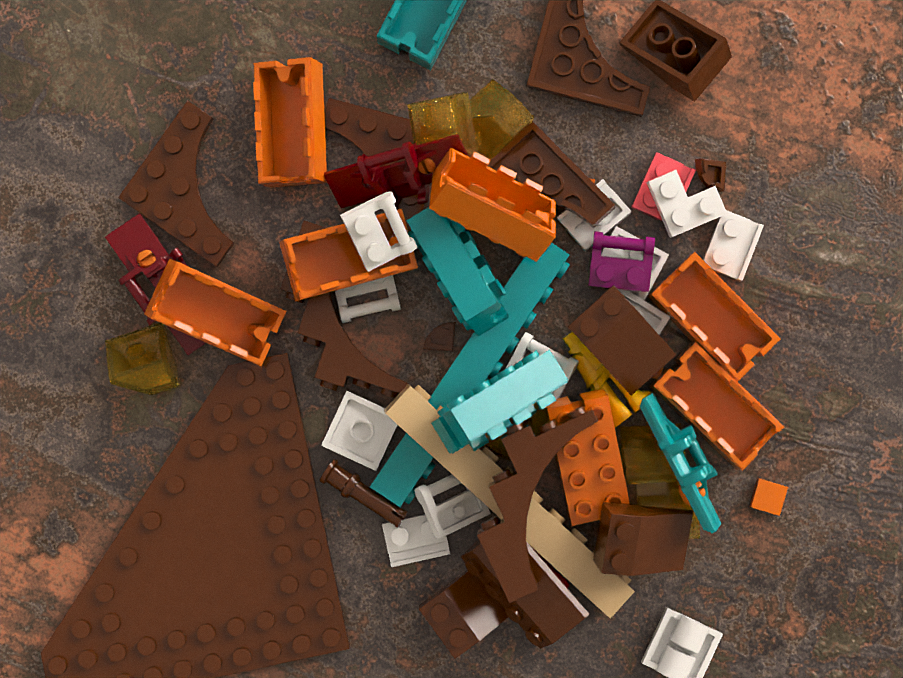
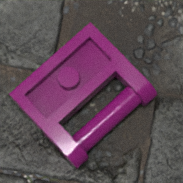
[588,231,655,292]

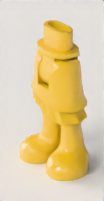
[563,332,652,428]

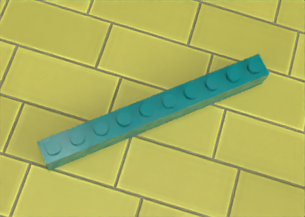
[370,243,570,507]

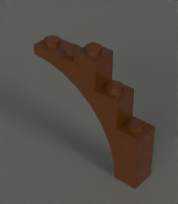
[280,220,409,398]
[477,406,598,603]

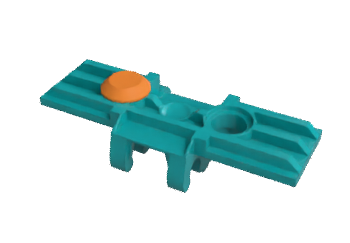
[640,393,721,534]

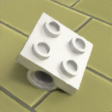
[641,607,723,678]

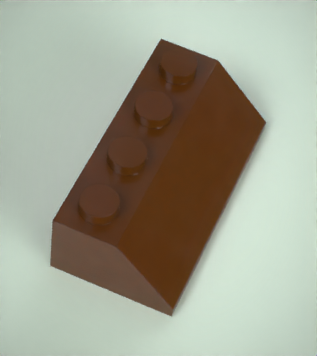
[461,539,589,649]

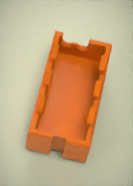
[253,57,327,188]
[429,148,556,262]
[279,209,418,302]
[647,252,781,382]
[144,258,287,367]
[649,342,784,471]
[545,389,630,526]

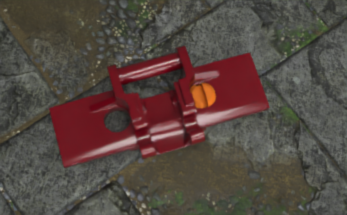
[324,134,468,210]
[105,213,206,356]

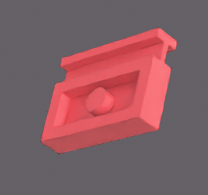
[631,152,696,221]

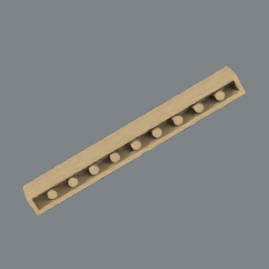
[384,384,635,619]

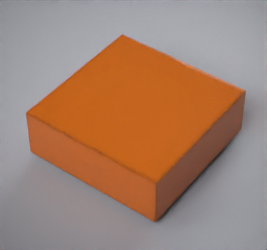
[749,478,788,516]

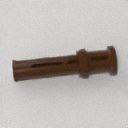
[320,459,408,528]

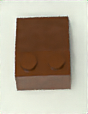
[619,0,732,102]
[568,285,677,396]
[593,502,693,576]
[419,570,508,659]

